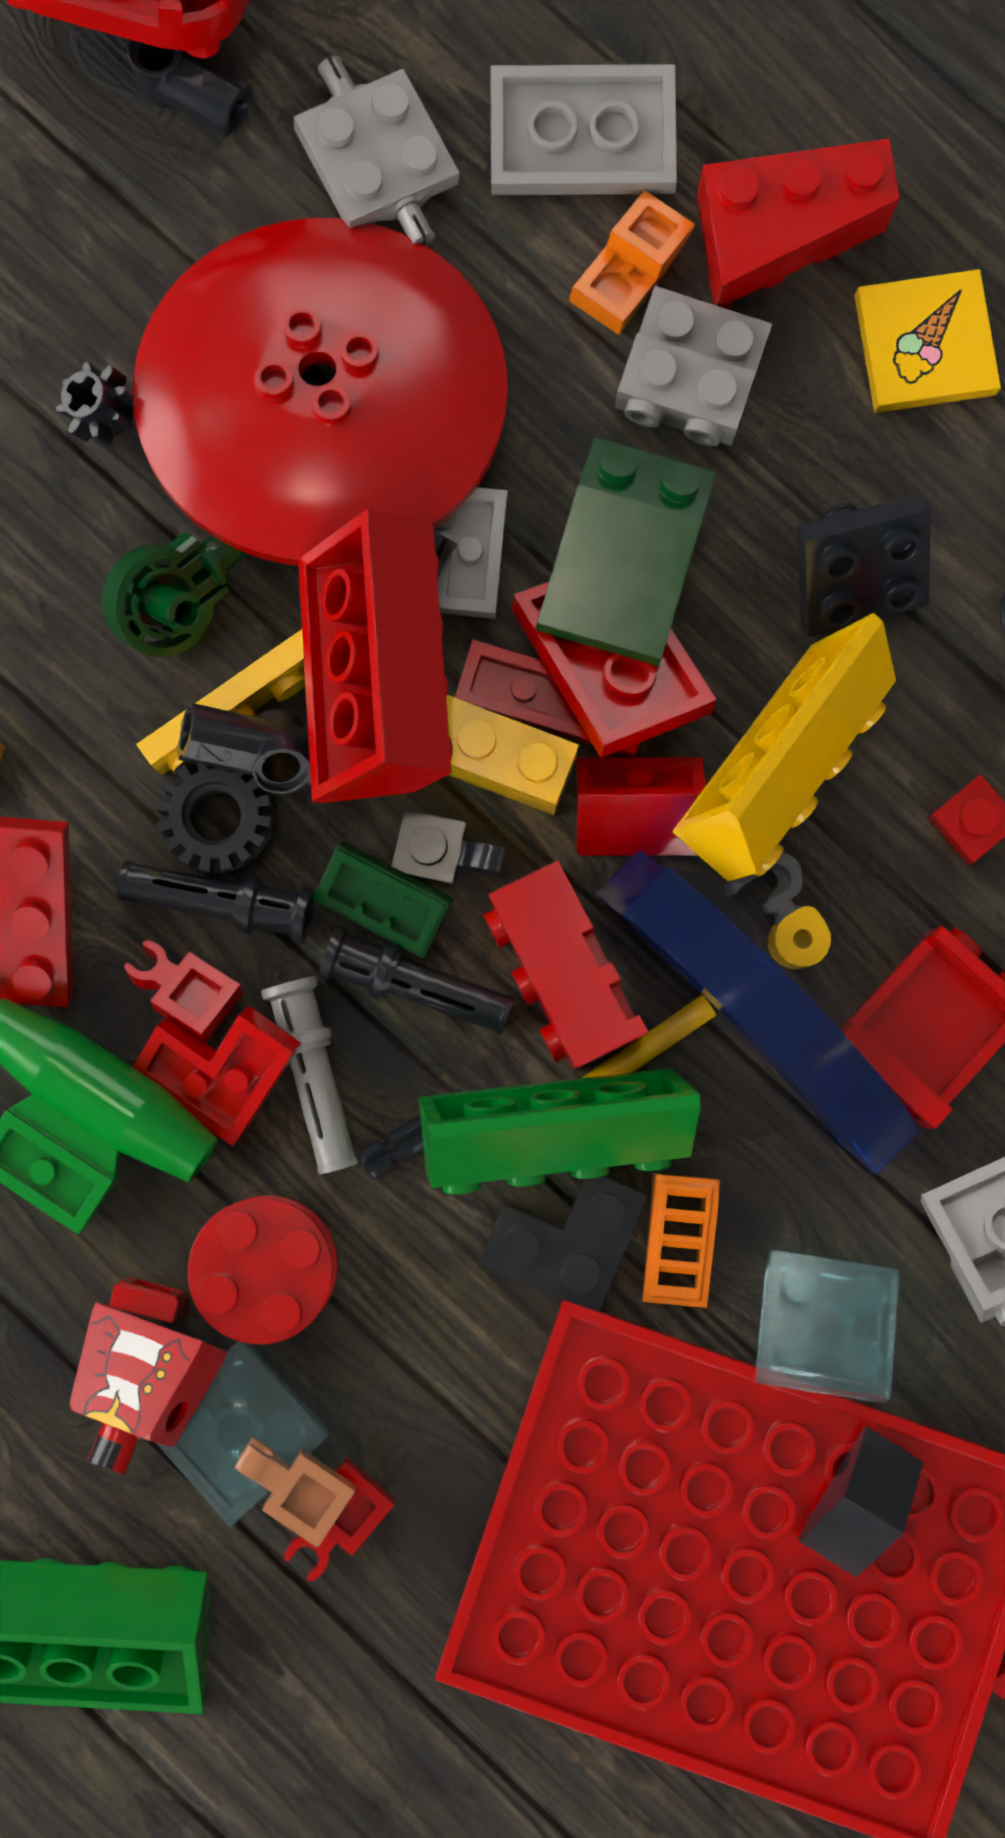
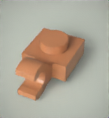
[234,1437,356,1548]

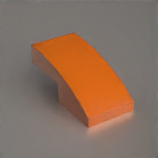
[569,190,695,335]

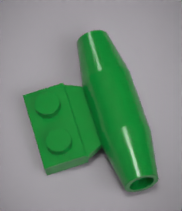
[0,998,218,1235]

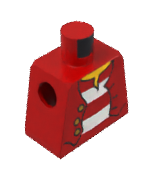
[70,1302,227,1475]

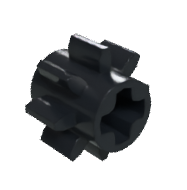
[56,362,134,446]

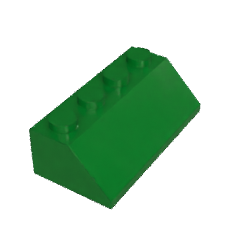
[418,1068,701,1194]
[0,1558,211,1714]

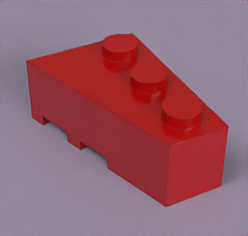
[696,138,900,309]
[483,861,649,1070]

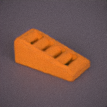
[642,1172,720,1308]

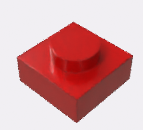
[927,774,1005,865]

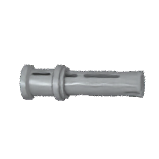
[261,976,359,1174]

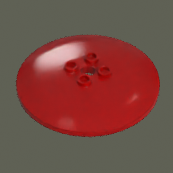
[133,218,508,566]

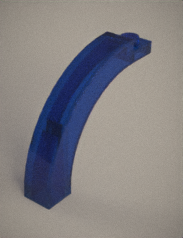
[595,850,921,1175]

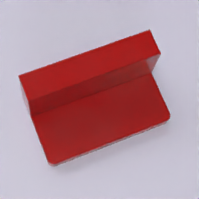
[576,757,706,856]

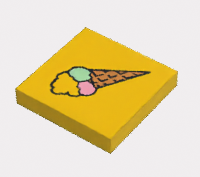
[854,269,1001,413]

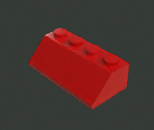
[298,508,453,803]

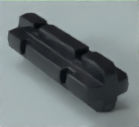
[358,1091,463,1180]

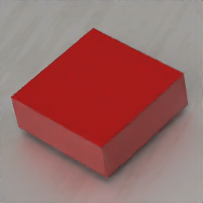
[109,1276,189,1323]

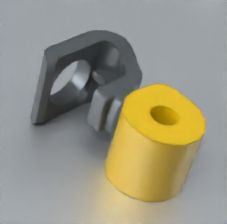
[725,852,831,969]

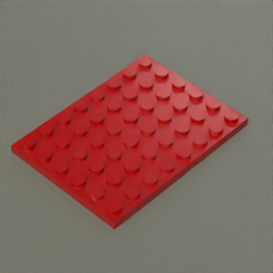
[435,1299,1005,1838]

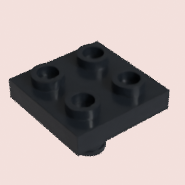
[797,493,931,637]

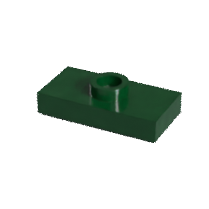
[312,841,455,959]

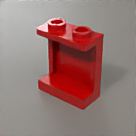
[828,926,1005,1129]

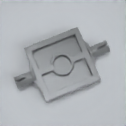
[294,56,459,246]

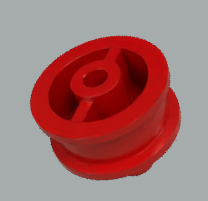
[188,1195,338,1345]

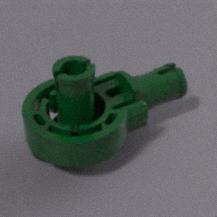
[102,532,248,657]

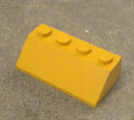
[672,613,896,882]

